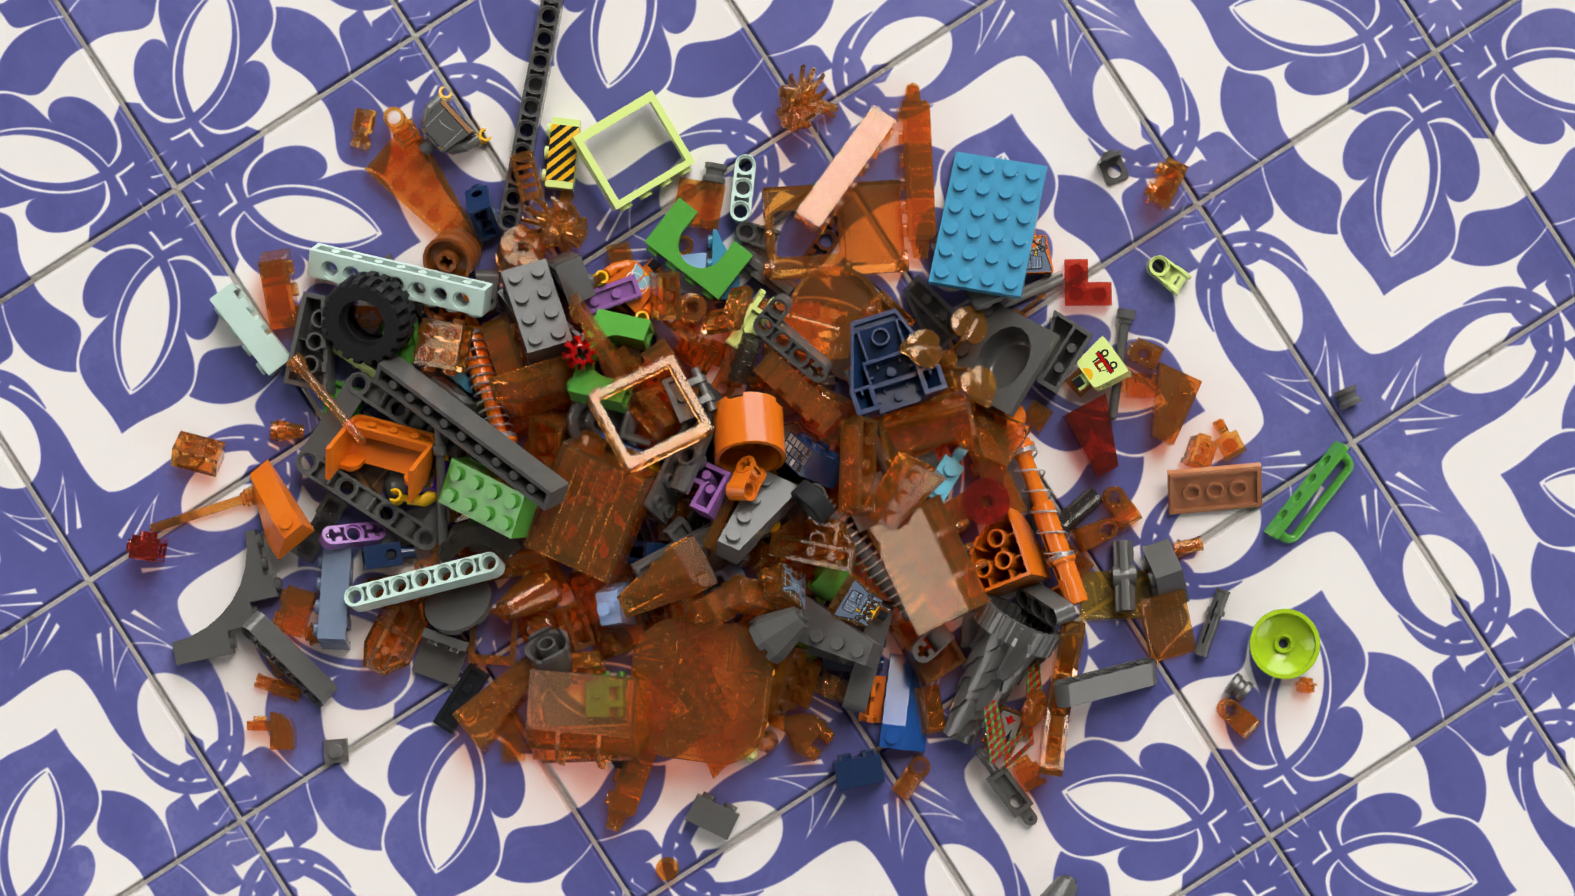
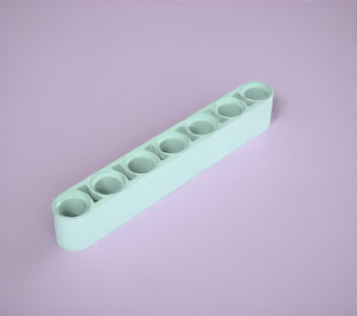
[344,552,505,612]

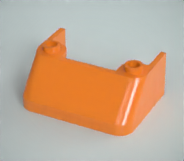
[325,415,435,502]

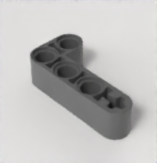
[753,293,832,382]

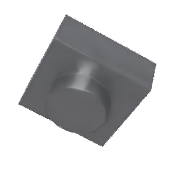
[323,738,349,764]

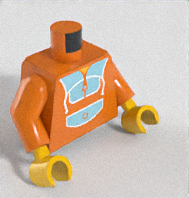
[592,257,662,320]

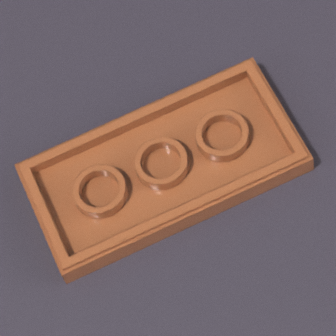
[1167,462,1262,515]

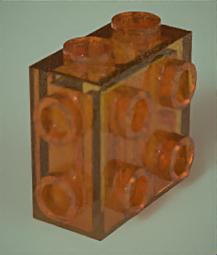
[414,315,474,376]

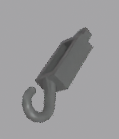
[974,746,1037,826]

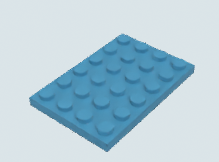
[928,152,1048,300]

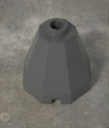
[749,607,809,664]

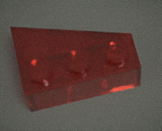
[1063,393,1119,478]

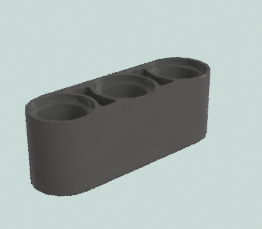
[1016,583,1076,627]

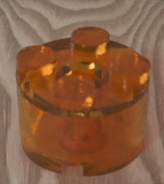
[495,224,547,273]

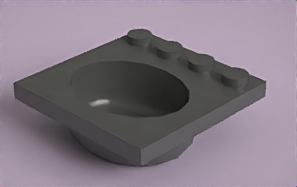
[941,303,1060,417]

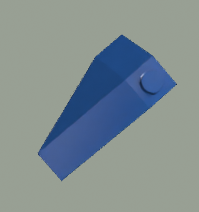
[878,653,928,752]

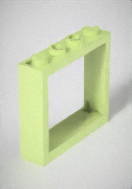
[570,90,695,212]

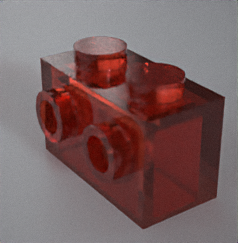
[126,531,168,563]

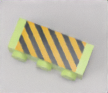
[541,117,582,192]

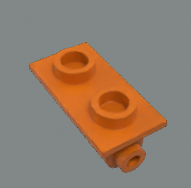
[858,675,886,723]

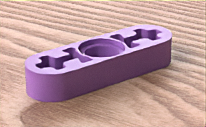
[319,521,386,550]

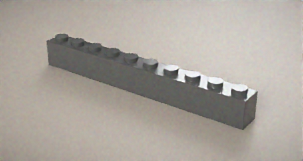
[373,355,570,511]

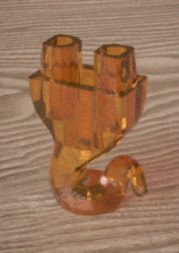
[764,691,836,761]

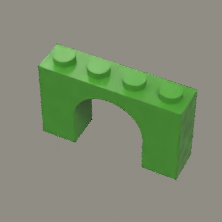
[645,198,754,301]
[567,309,654,413]

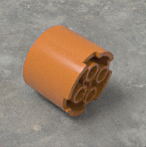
[712,392,786,474]

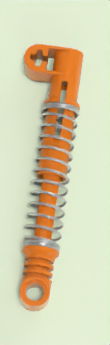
[424,292,518,444]

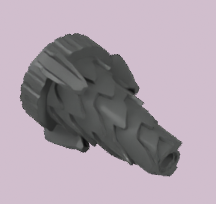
[943,594,1061,746]

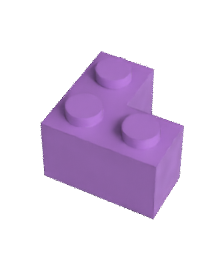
[689,462,733,524]

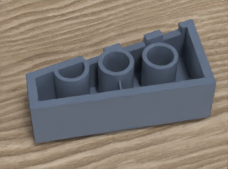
[313,548,354,650]

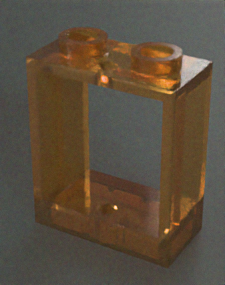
[468,604,521,666]

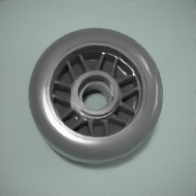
[566,400,638,458]

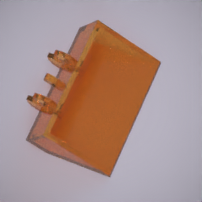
[867,494,990,636]
[526,669,650,770]

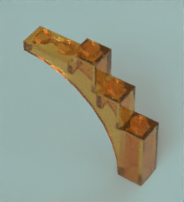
[1038,621,1085,777]

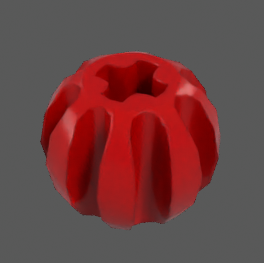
[562,335,597,371]

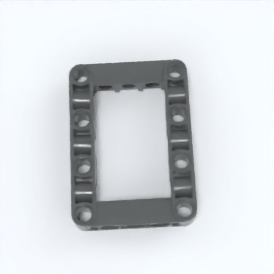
[295,372,471,550]

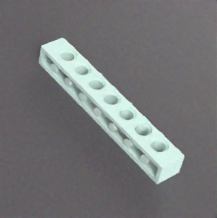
[307,243,493,318]

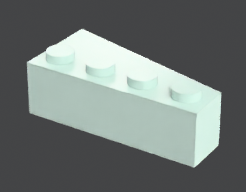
[209,282,289,377]

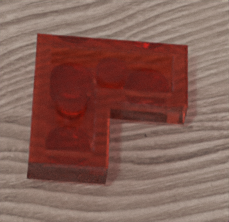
[1064,259,1112,306]

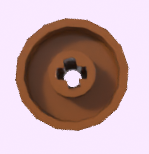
[423,227,482,277]

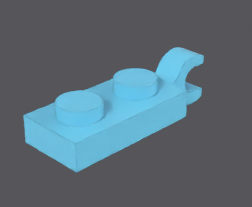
[920,444,968,507]

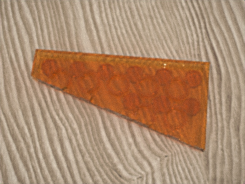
[365,118,484,249]

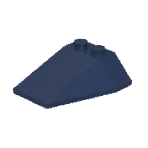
[850,308,948,417]

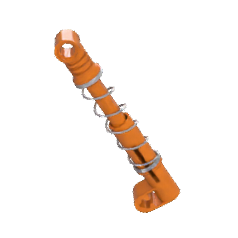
[993,405,1088,606]

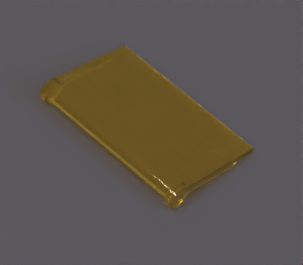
[1080,570,1152,620]

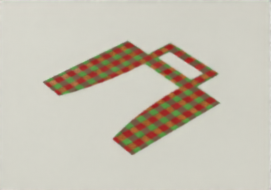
[983,659,1045,769]

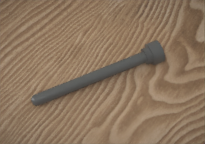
[1108,308,1136,420]

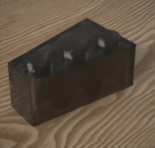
[901,275,968,358]

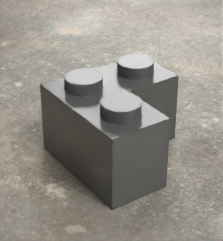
[1140,539,1190,610]

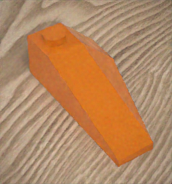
[250,460,315,560]

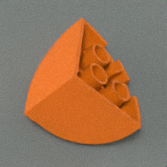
[965,508,1051,600]

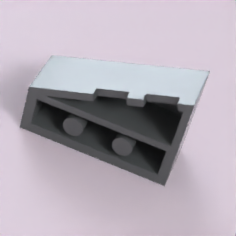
[547,250,596,306]
[1036,310,1094,395]

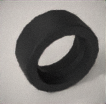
[791,480,835,524]

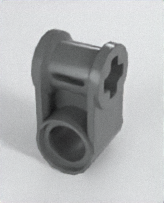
[735,221,782,254]
[475,269,500,315]

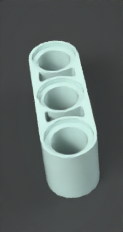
[730,154,756,223]

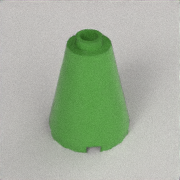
[806,552,870,614]

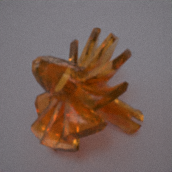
[776,65,838,133]
[521,190,589,252]

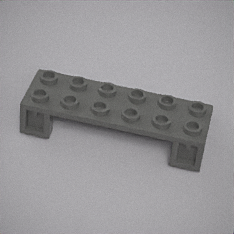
[640,382,723,525]

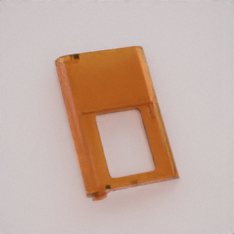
[762,179,909,281]

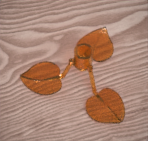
[899,305,997,408]

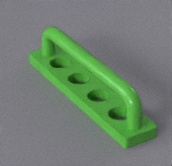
[1264,441,1354,543]

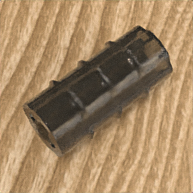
[728,333,762,384]
[1059,486,1104,532]

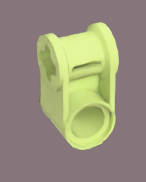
[1146,255,1192,296]

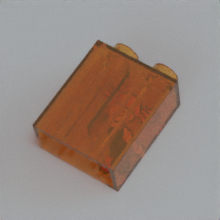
[523,430,659,584]

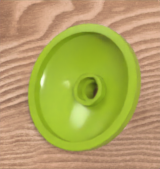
[1249,609,1320,679]

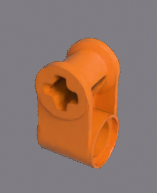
[726,455,767,501]

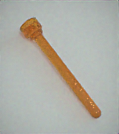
[286,353,366,445]
[149,486,257,532]

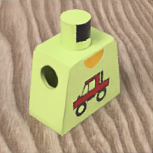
[1072,336,1132,392]

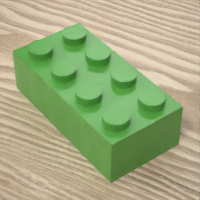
[438,457,537,539]

